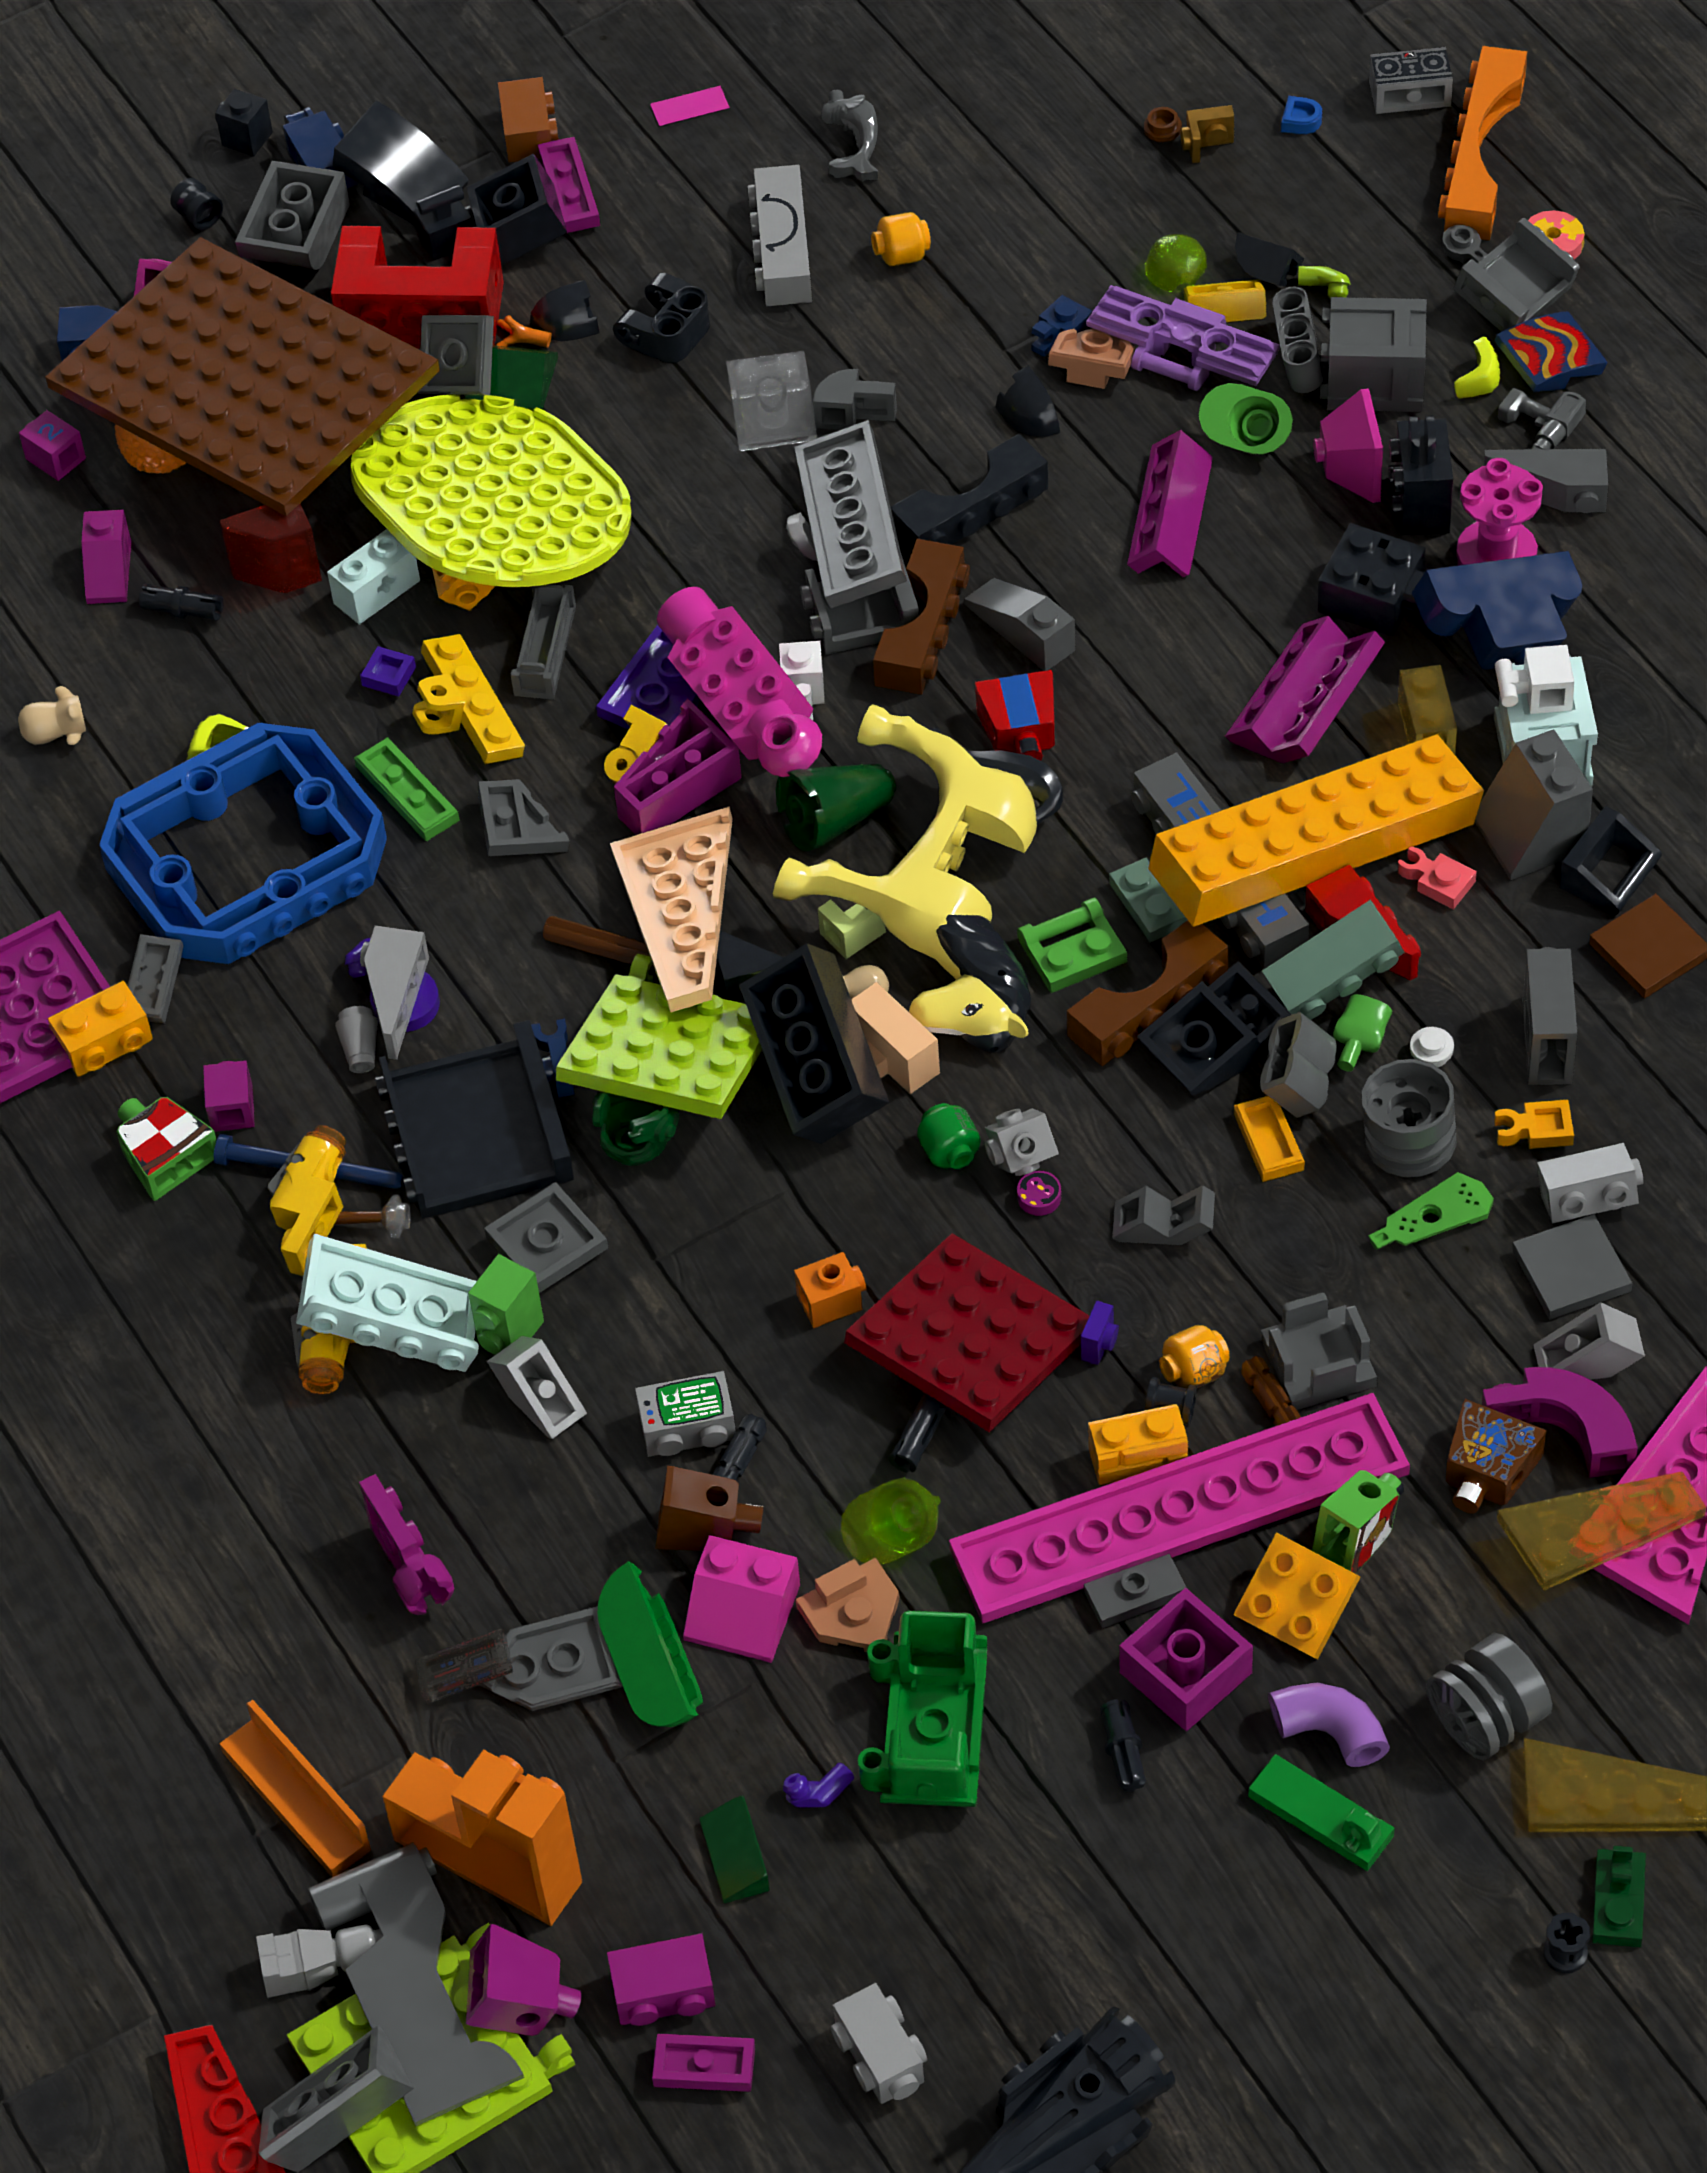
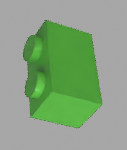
[468,1254,544,1354]

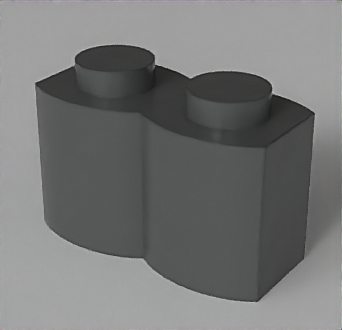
[1260,1012,1336,1118]

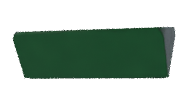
[699,1795,770,1903]

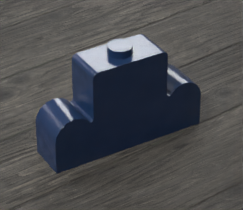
[1411,551,1582,670]

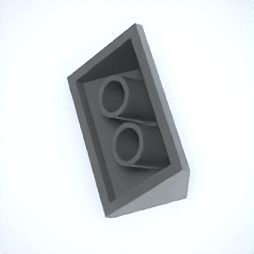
[259,2025,414,2173]

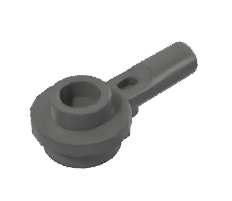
[1442,225,1488,264]

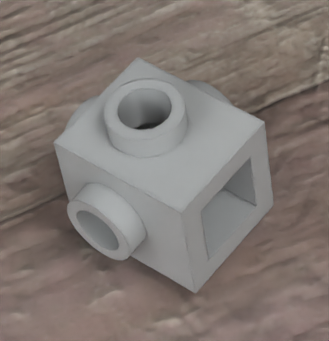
[984,1108,1059,1176]

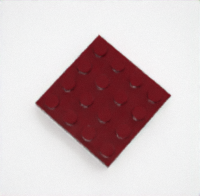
[844,1233,1090,1432]

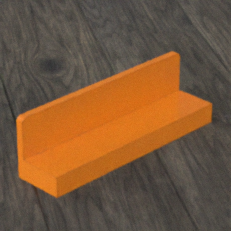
[219,1699,371,1877]

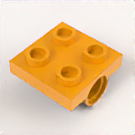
[1233,1532,1361,1660]

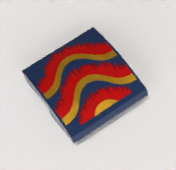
[1494,311,1608,392]

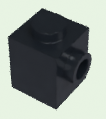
[215,89,273,156]

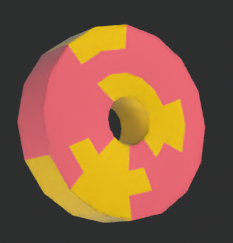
[1528,210,1585,260]

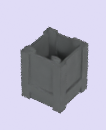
[1320,297,1427,412]

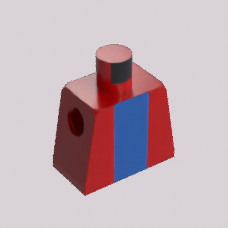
[975,670,1055,761]

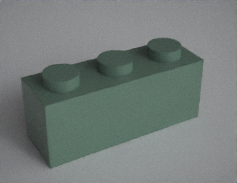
[1262,899,1405,1020]

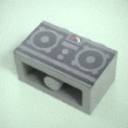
[1369,47,1453,114]

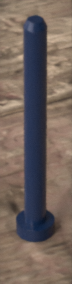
[214,1134,404,1189]

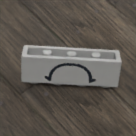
[748,165,812,306]

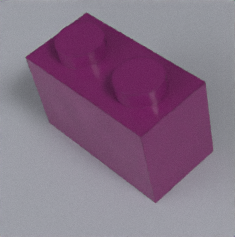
[607,1933,716,2026]

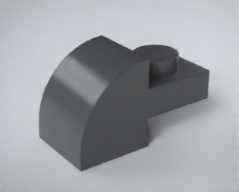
[813,369,897,430]

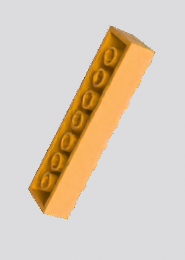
[1148,734,1484,927]

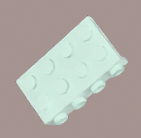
[296,1234,479,1372]

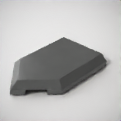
[476,1606,623,1711]

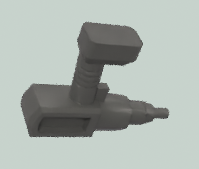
[1498,388,1586,449]

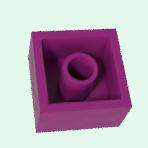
[1119,1587,1253,1732]

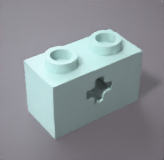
[327,529,420,625]

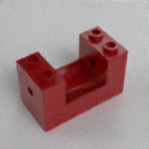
[331,226,504,349]

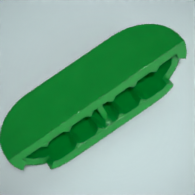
[597,1561,703,1727]

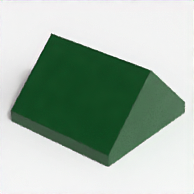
[465,345,558,411]

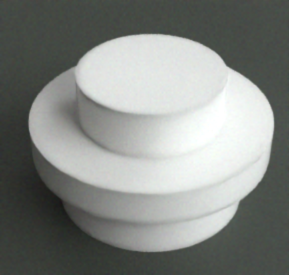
[1410,1027,1454,1068]

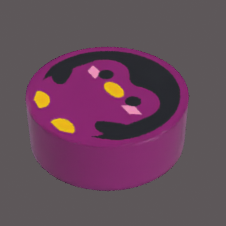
[1017,1171,1061,1216]

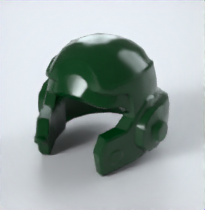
[592,1091,679,1166]

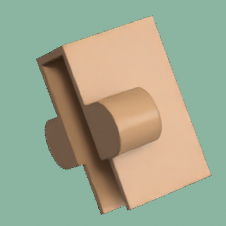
[851,982,940,1094]

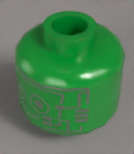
[917,1103,981,1169]

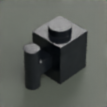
[414,185,477,261]

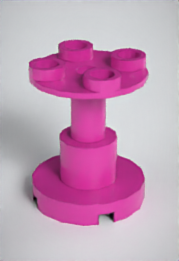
[1456,458,1543,566]

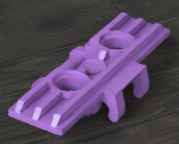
[1086,285,1280,391]

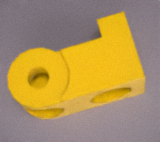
[604,705,667,784]

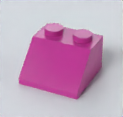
[683,1535,800,1663]

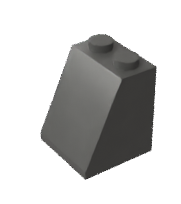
[1475,729,1593,880]

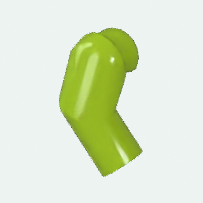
[1298,266,1351,298]

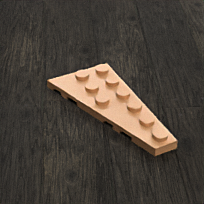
[610,806,733,1012]

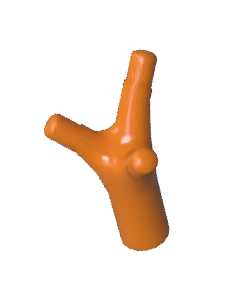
[496,315,552,348]

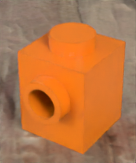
[794,1252,866,1328]

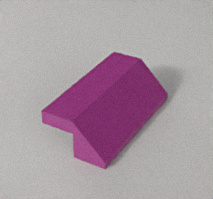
[1225,616,1385,763]

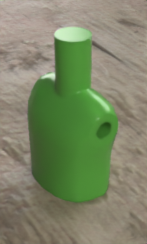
[1333,994,1392,1071]

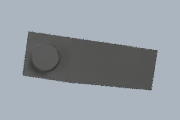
[1484,449,1608,513]
[964,578,1075,671]

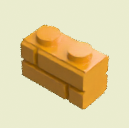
[1088,1404,1188,1485]

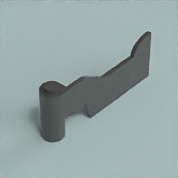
[307,1842,524,2126]

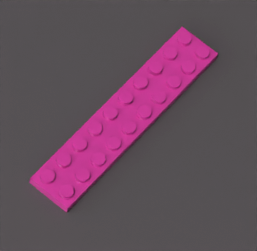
[949,1393,1410,1624]

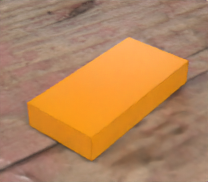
[1234,1096,1305,1182]

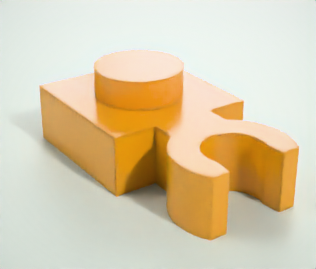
[1494,1100,1574,1149]

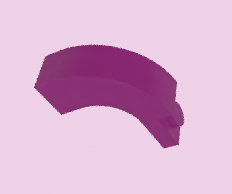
[1482,1367,1638,1478]

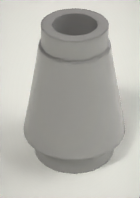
[335,1006,378,1073]

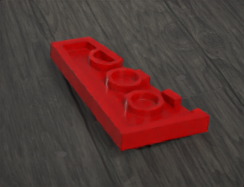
[164,2025,285,2173]

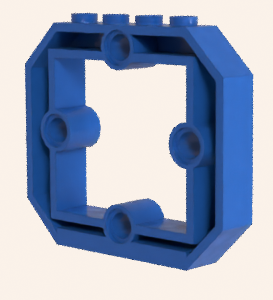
[99,723,387,964]

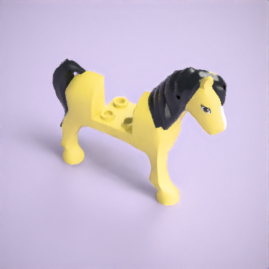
[773,704,1063,1053]

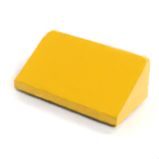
[1184,280,1266,322]

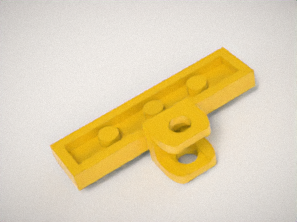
[412,634,525,764]

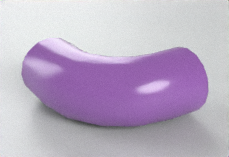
[1268,1682,1390,1767]

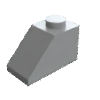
[1533,1302,1645,1380]
[487,1336,587,1439]

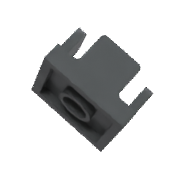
[1261,1293,1377,1410]

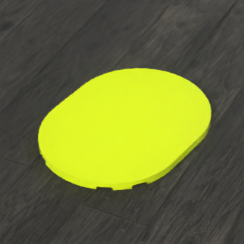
[351,394,631,587]

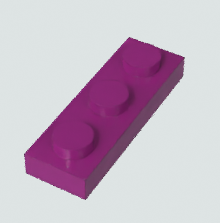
[538,137,600,233]

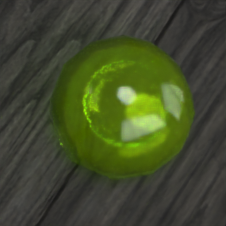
[1145,234,1207,292]

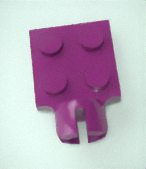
[359,1474,454,1615]

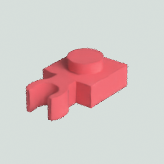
[1398,847,1477,910]

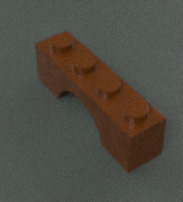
[873,539,970,695]
[1067,920,1228,1066]

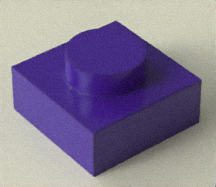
[360,646,416,697]
[1081,1301,1119,1365]

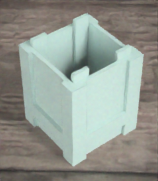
[1494,656,1598,787]

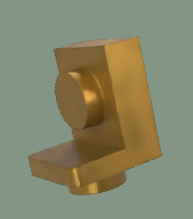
[1180,105,1234,163]

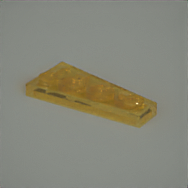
[1497,1471,1706,1591]
[1523,1738,1707,1832]

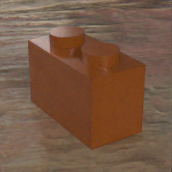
[498,77,559,162]

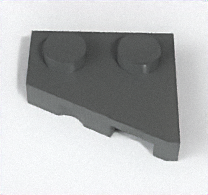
[477,779,569,856]

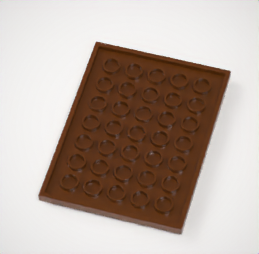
[45,237,440,516]

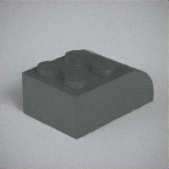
[235,161,350,270]

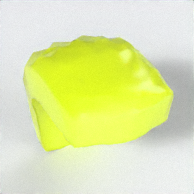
[1454,337,1500,399]
[187,714,249,760]

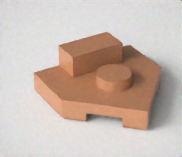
[1048,328,1135,389]
[796,1557,899,1652]

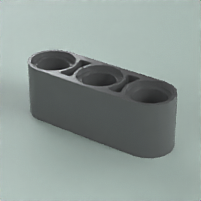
[1273,287,1324,393]

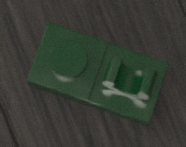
[1592,1845,1646,1948]

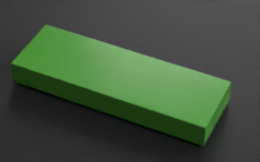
[354,737,460,841]

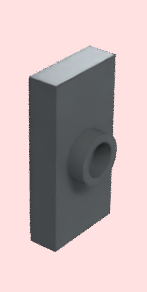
[128,934,184,1024]
[1084,1554,1187,1629]

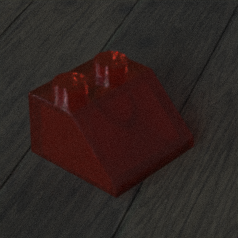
[220,504,322,594]

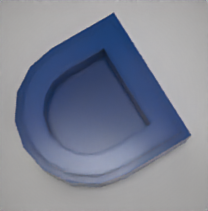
[1281,96,1322,134]

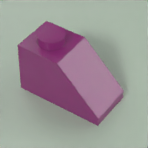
[81,510,131,604]

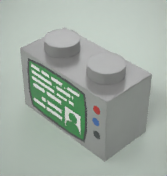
[635,1371,736,1457]

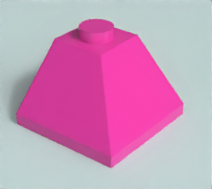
[1313,388,1383,503]

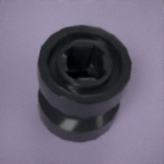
[170,178,223,230]

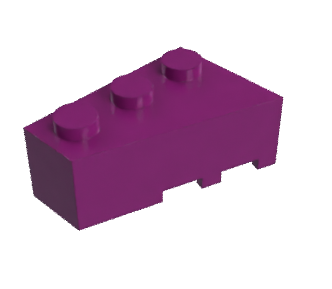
[614,698,742,835]

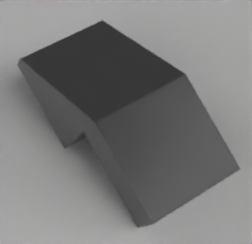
[1112,1185,1215,1245]

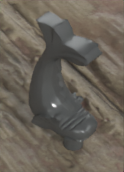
[822,90,878,182]

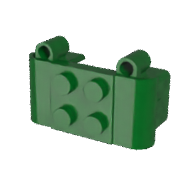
[858,1611,987,1807]

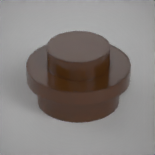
[1144,107,1182,142]

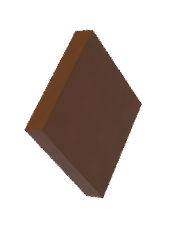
[1589,894,1707,999]

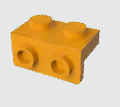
[47,980,153,1077]

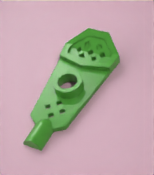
[1369,1172,1494,1250]

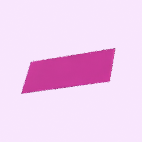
[650,86,730,126]

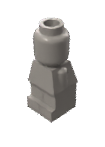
[256,1924,383,1998]

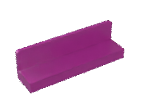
[1127,430,1212,577]

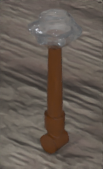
[334,1195,411,1239]

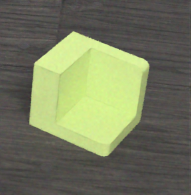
[818,899,886,959]

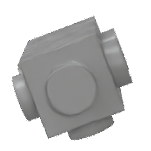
[1537,1143,1643,1223]
[830,1983,927,2104]

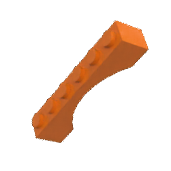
[1438,46,1527,240]

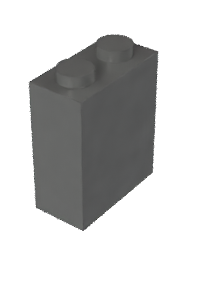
[1522,947,1577,1085]

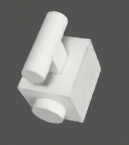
[779,641,825,720]
[1495,645,1574,714]

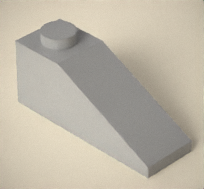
[360,926,429,1060]

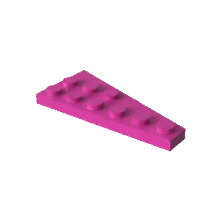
[1569,1366,1707,1625]

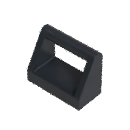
[1560,806,1662,915]

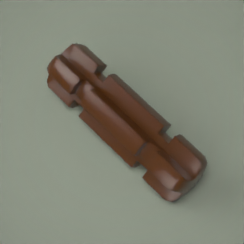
[1241,1356,1301,1426]

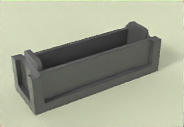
[511,584,576,700]

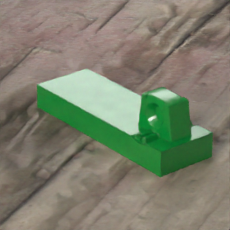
[1248,1754,1395,1872]

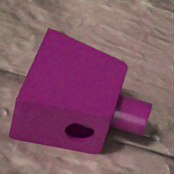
[466,1924,581,2036]

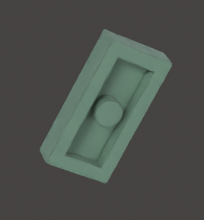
[1109,858,1187,943]

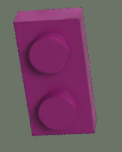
[652,2034,755,2092]

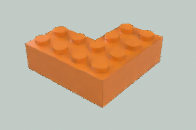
[382,1749,582,1926]

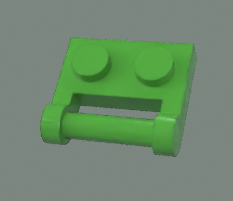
[1017,897,1127,993]

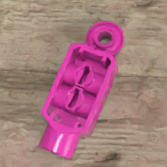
[657,587,822,777]

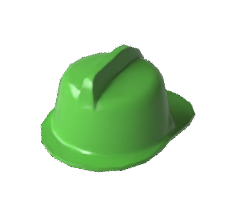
[1199,383,1293,455]

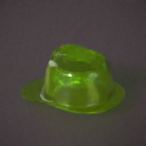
[841,1478,941,1565]

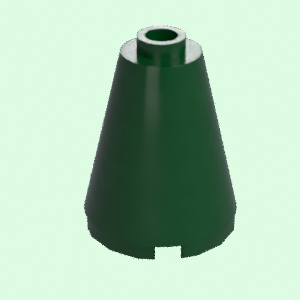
[775,764,896,851]

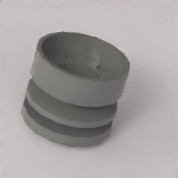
[1362,1059,1457,1177]
[1426,1632,1553,1761]

